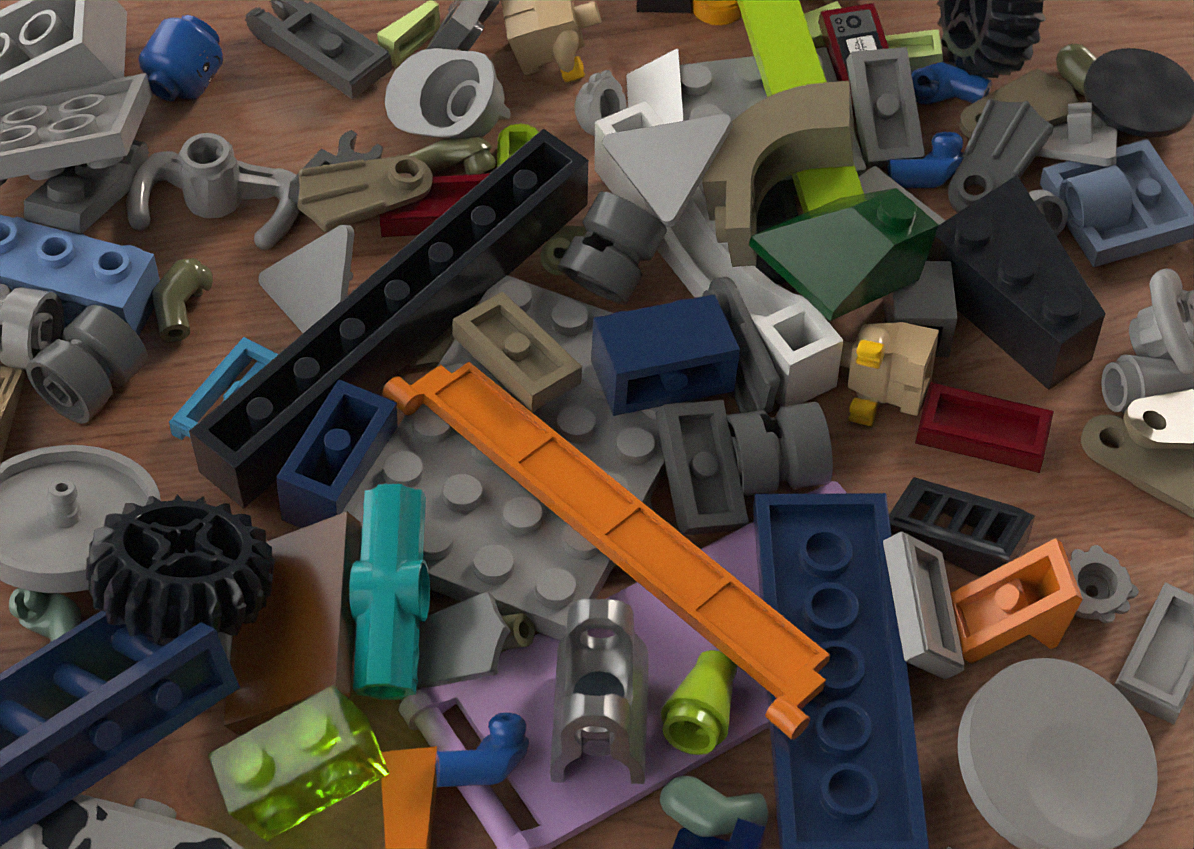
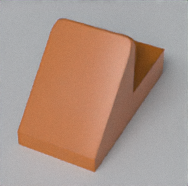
[950,538,1083,664]

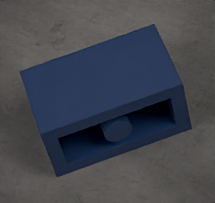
[591,294,740,416]
[276,380,398,528]

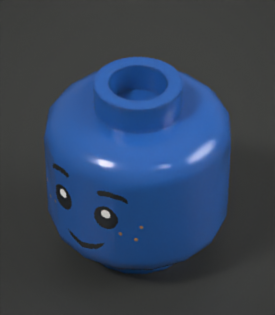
[138,15,223,102]

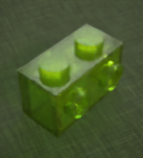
[208,685,390,841]

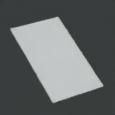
[626,48,683,124]

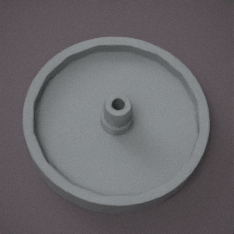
[0,445,161,593]
[958,658,1158,849]

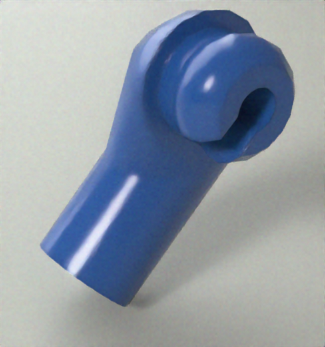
[911,62,992,105]
[888,132,963,188]
[435,712,529,787]

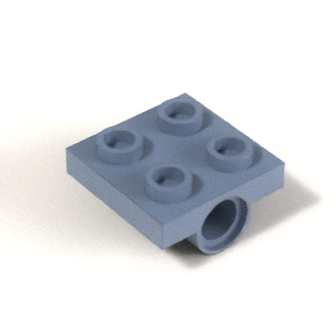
[1040,139,1194,267]

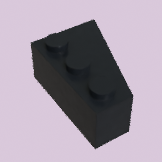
[926,175,1106,390]

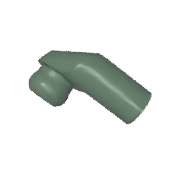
[9,588,82,642]
[660,775,768,837]

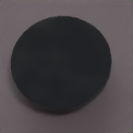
[1083,48,1194,138]

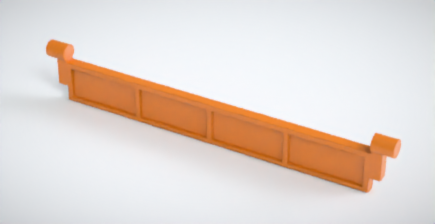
[382,362,830,740]

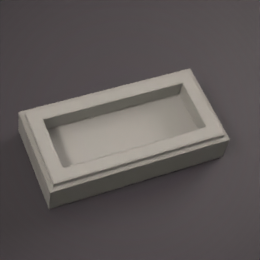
[883,531,965,679]
[1114,582,1194,725]

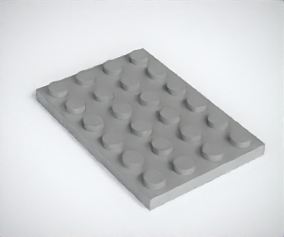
[342,275,706,641]

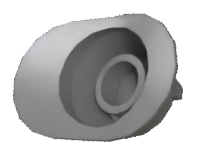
[384,48,511,138]

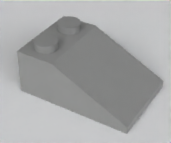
[0,0,127,101]

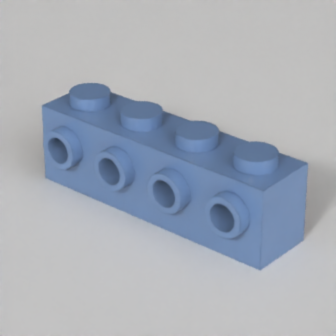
[0,215,160,336]

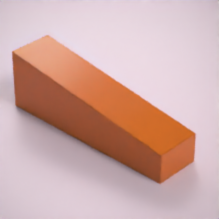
[380,746,437,849]

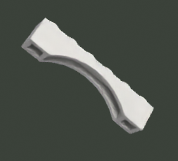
[595,101,843,407]

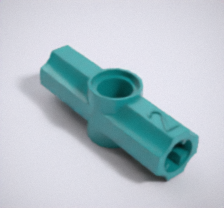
[349,484,430,700]

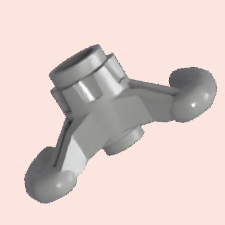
[126,133,299,250]
[1129,268,1194,375]

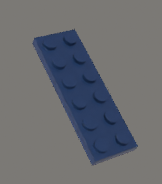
[753,493,929,849]

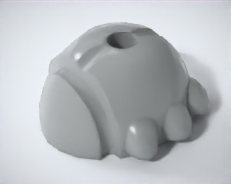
[575,70,627,136]
[1069,545,1139,623]

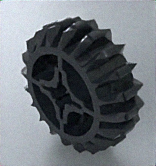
[936,0,1046,78]
[85,494,275,644]

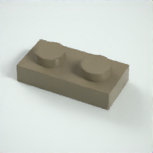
[453,291,582,412]

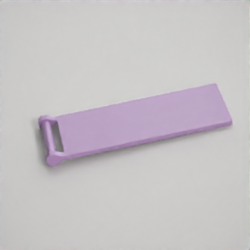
[398,481,846,849]

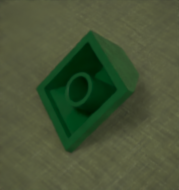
[748,188,939,321]

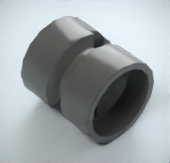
[557,191,668,305]
[26,304,148,424]
[727,402,833,498]

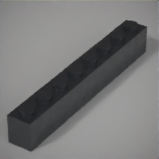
[189,128,589,509]

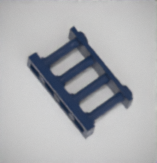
[0,611,240,846]

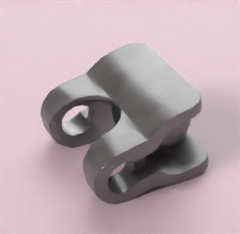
[550,599,648,784]

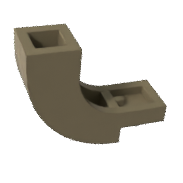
[702,81,854,267]

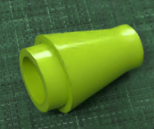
[661,650,737,755]

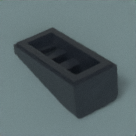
[889,477,1035,577]

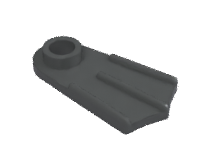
[948,99,1053,213]
[702,277,780,413]
[416,592,510,689]

